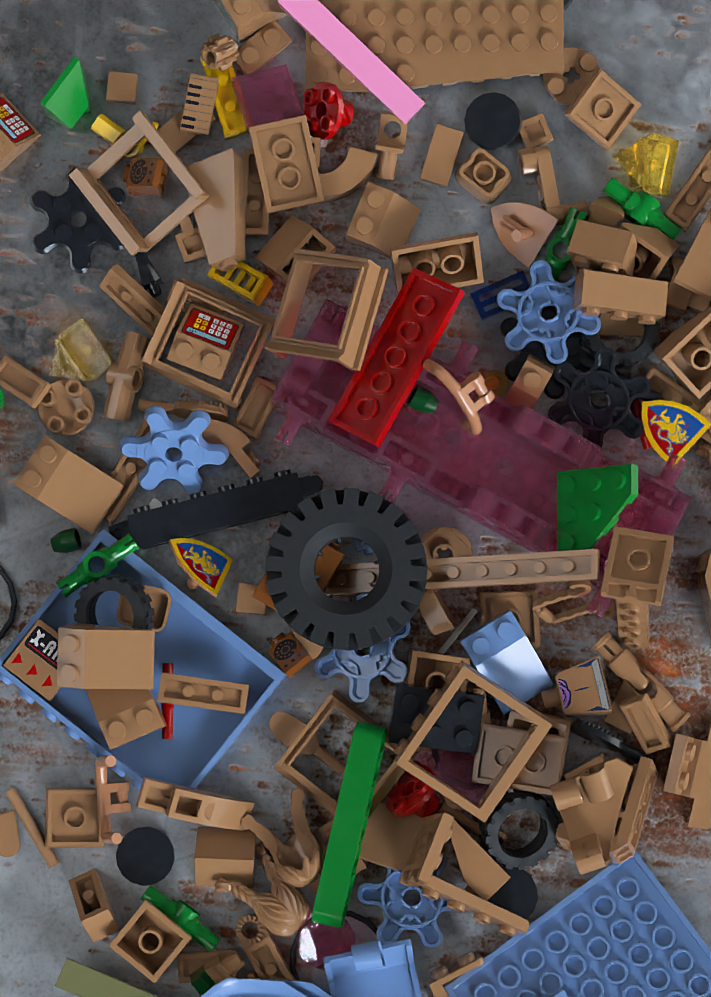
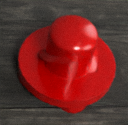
[303,82,354,140]
[386,761,439,818]

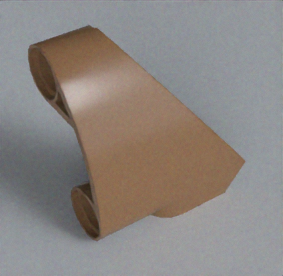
[550,757,633,875]

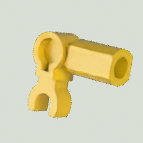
[91,113,159,157]

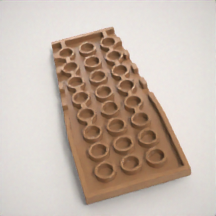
[305,0,564,92]

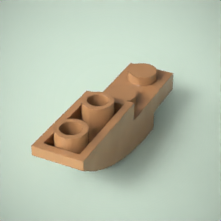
[136,776,254,831]

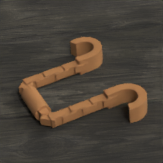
[531,580,616,624]

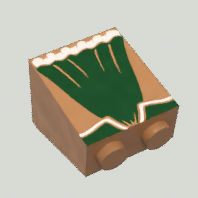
[212,0,287,43]

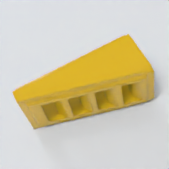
[207,262,273,307]

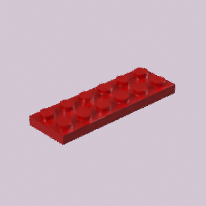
[328,267,465,448]

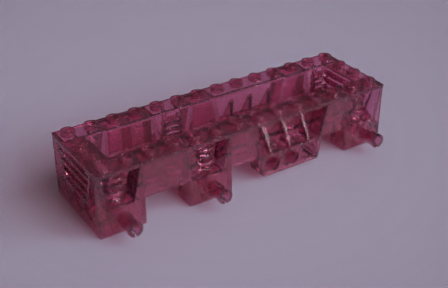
[271,298,692,618]

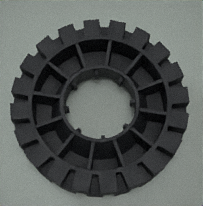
[265,488,427,651]

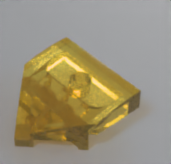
[613,133,679,197]
[50,318,114,382]

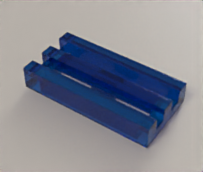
[470,270,530,321]

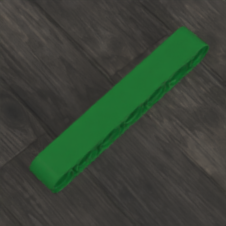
[312,721,387,929]

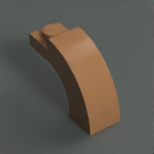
[319,147,378,202]
[202,419,261,479]

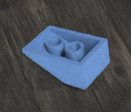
[458,610,554,715]

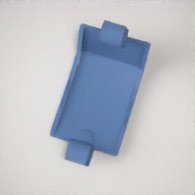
[323,939,422,997]

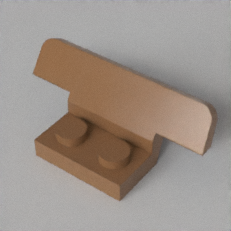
[663,727,711,829]

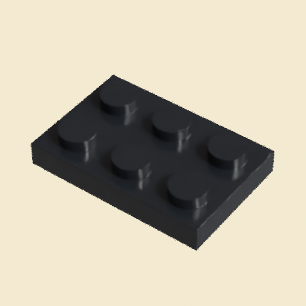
[388,682,485,754]

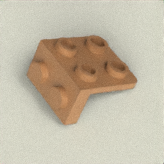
[427,951,485,997]

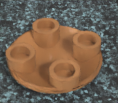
[37,378,95,436]

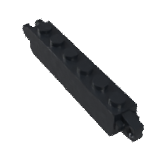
[108,469,324,550]

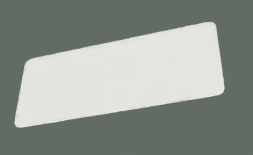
[438,609,477,655]

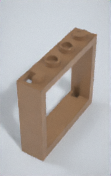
[394,661,552,823]

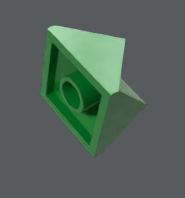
[40,56,91,129]

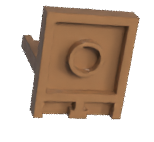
[601,526,674,650]
[398,812,529,937]

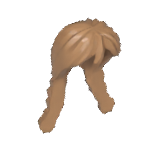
[241,788,325,888]
[214,841,310,937]

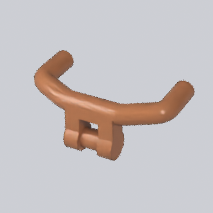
[423,359,495,435]
[95,755,131,845]

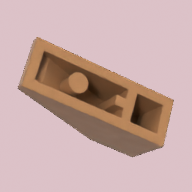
[447,813,511,901]

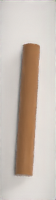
[5,787,59,869]

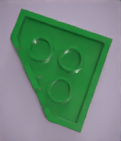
[557,464,638,551]

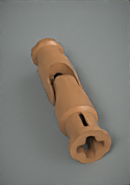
[591,630,691,733]

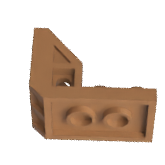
[555,756,658,864]

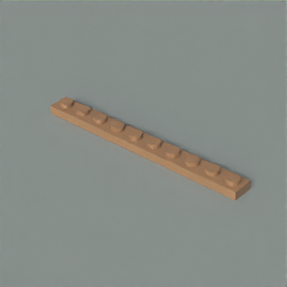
[325,549,600,595]

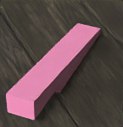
[277,0,425,124]

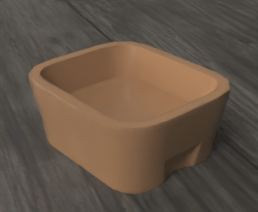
[455,148,512,204]
[116,583,171,632]
[418,589,457,635]

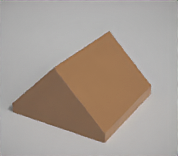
[194,827,256,888]

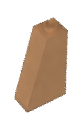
[186,148,246,271]

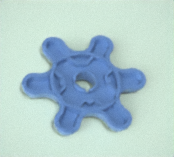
[497,260,601,364]
[119,405,229,494]
[315,593,411,703]
[357,851,458,949]

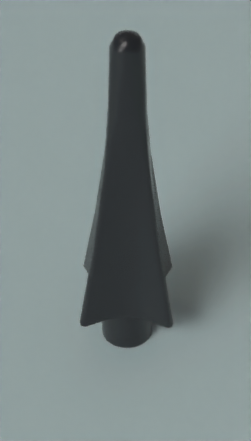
[135,252,163,297]

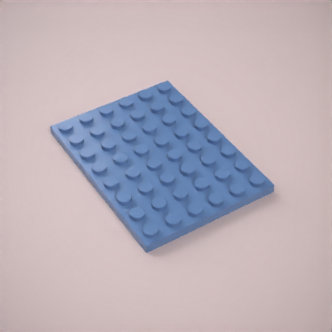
[444,851,711,997]

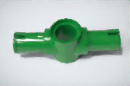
[602,177,681,240]
[544,206,587,281]
[56,533,139,598]
[140,886,221,953]

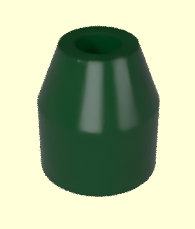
[407,385,439,414]
[50,527,82,553]

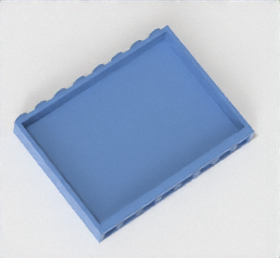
[0,529,286,791]

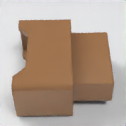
[666,256,710,315]

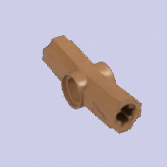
[102,332,151,422]

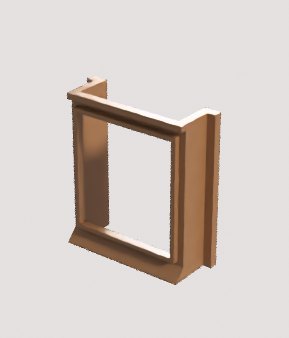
[69,111,210,256]
[264,248,389,371]
[142,277,276,410]
[274,690,417,819]

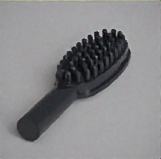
[570,718,656,763]

